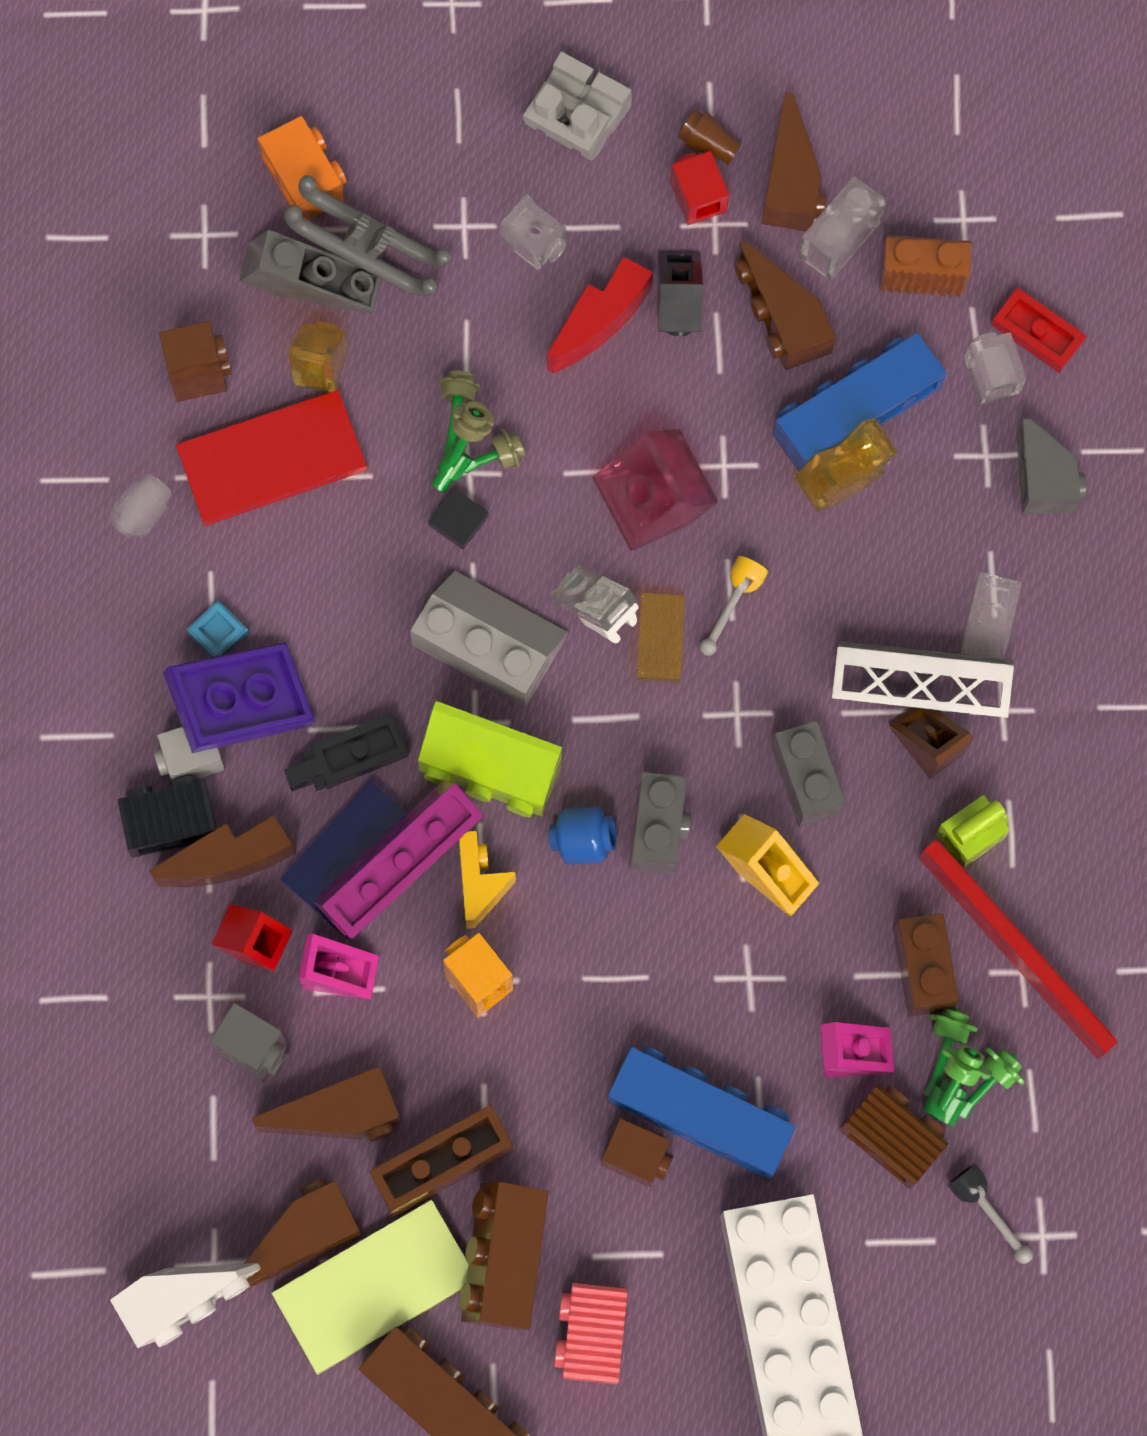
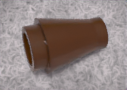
[677,108,742,165]

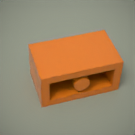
[257,116,347,220]

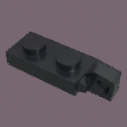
[284,714,409,792]

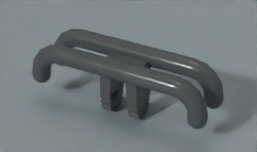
[284,175,452,296]

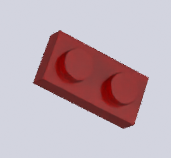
[991,287,1087,373]

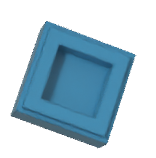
[186,600,249,657]

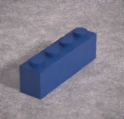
[773,332,947,476]
[607,1046,796,1181]

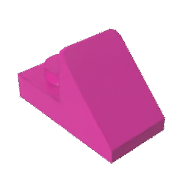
[820,1022,895,1078]

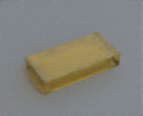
[637,593,685,683]

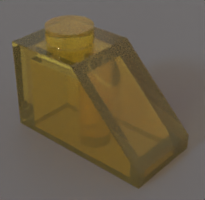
[289,322,348,393]

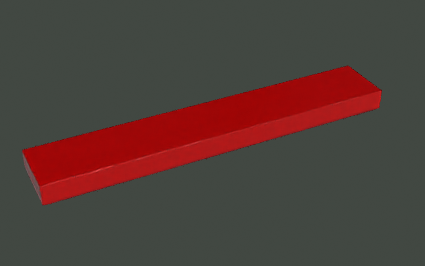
[919,840,1117,1059]

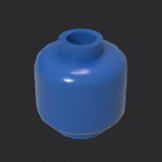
[549,806,617,865]

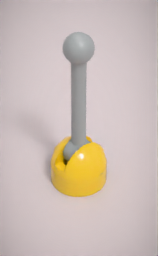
[700,556,768,656]

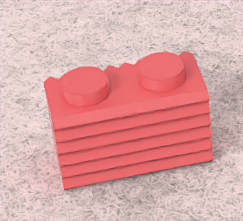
[554,1283,628,1385]

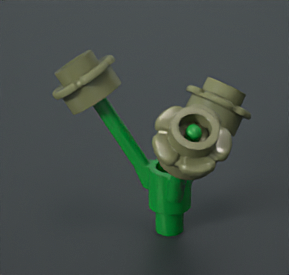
[431,370,526,493]

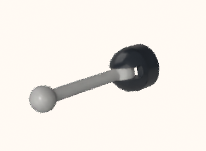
[947,1163,1033,1264]

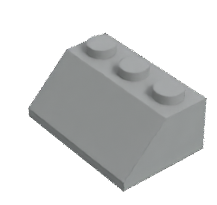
[410,571,568,707]

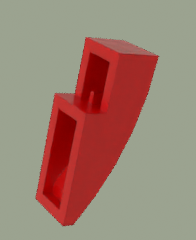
[547,257,654,373]

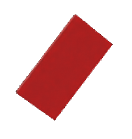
[176,390,367,526]

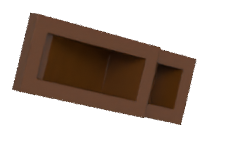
[149,815,295,887]

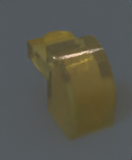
[794,418,898,512]

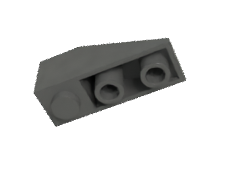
[239,229,381,314]

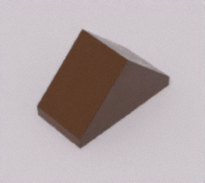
[889,707,973,779]

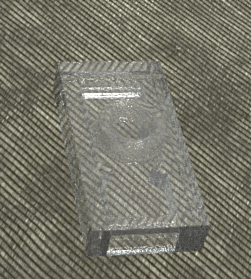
[960,572,1022,659]

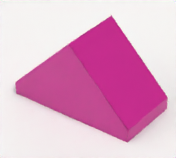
[299,934,379,999]

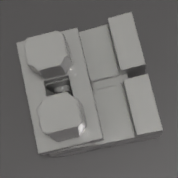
[523,51,632,161]

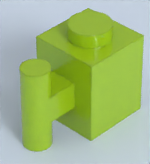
[936,795,1010,868]

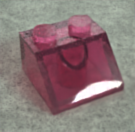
[592,429,719,551]

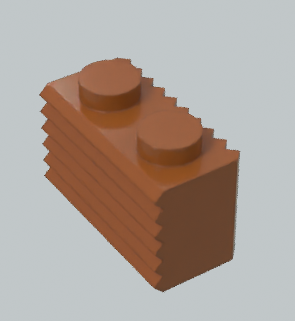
[879,235,971,298]

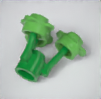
[922,1008,1025,1126]

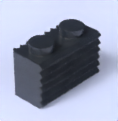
[117,776,217,858]

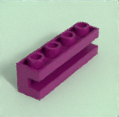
[313,780,484,939]

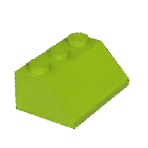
[418,701,562,818]

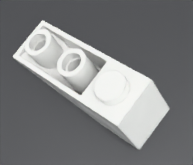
[110,1263,261,1348]

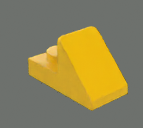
[459,831,516,929]

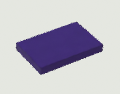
[163,642,315,753]

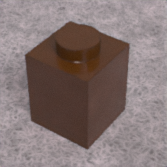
[601,1118,674,1187]

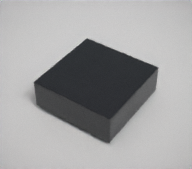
[428,488,489,550]

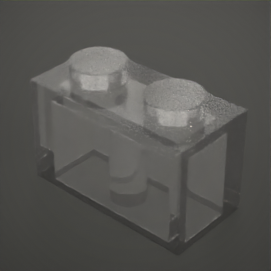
[798,176,887,281]

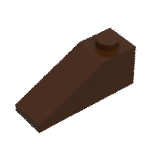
[762,92,827,232]
[252,1066,401,1142]
[243,1178,361,1292]

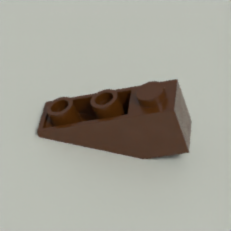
[734,241,836,370]

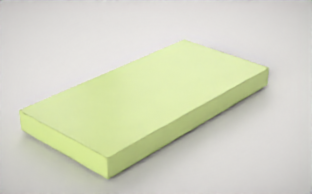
[272,1200,469,1375]

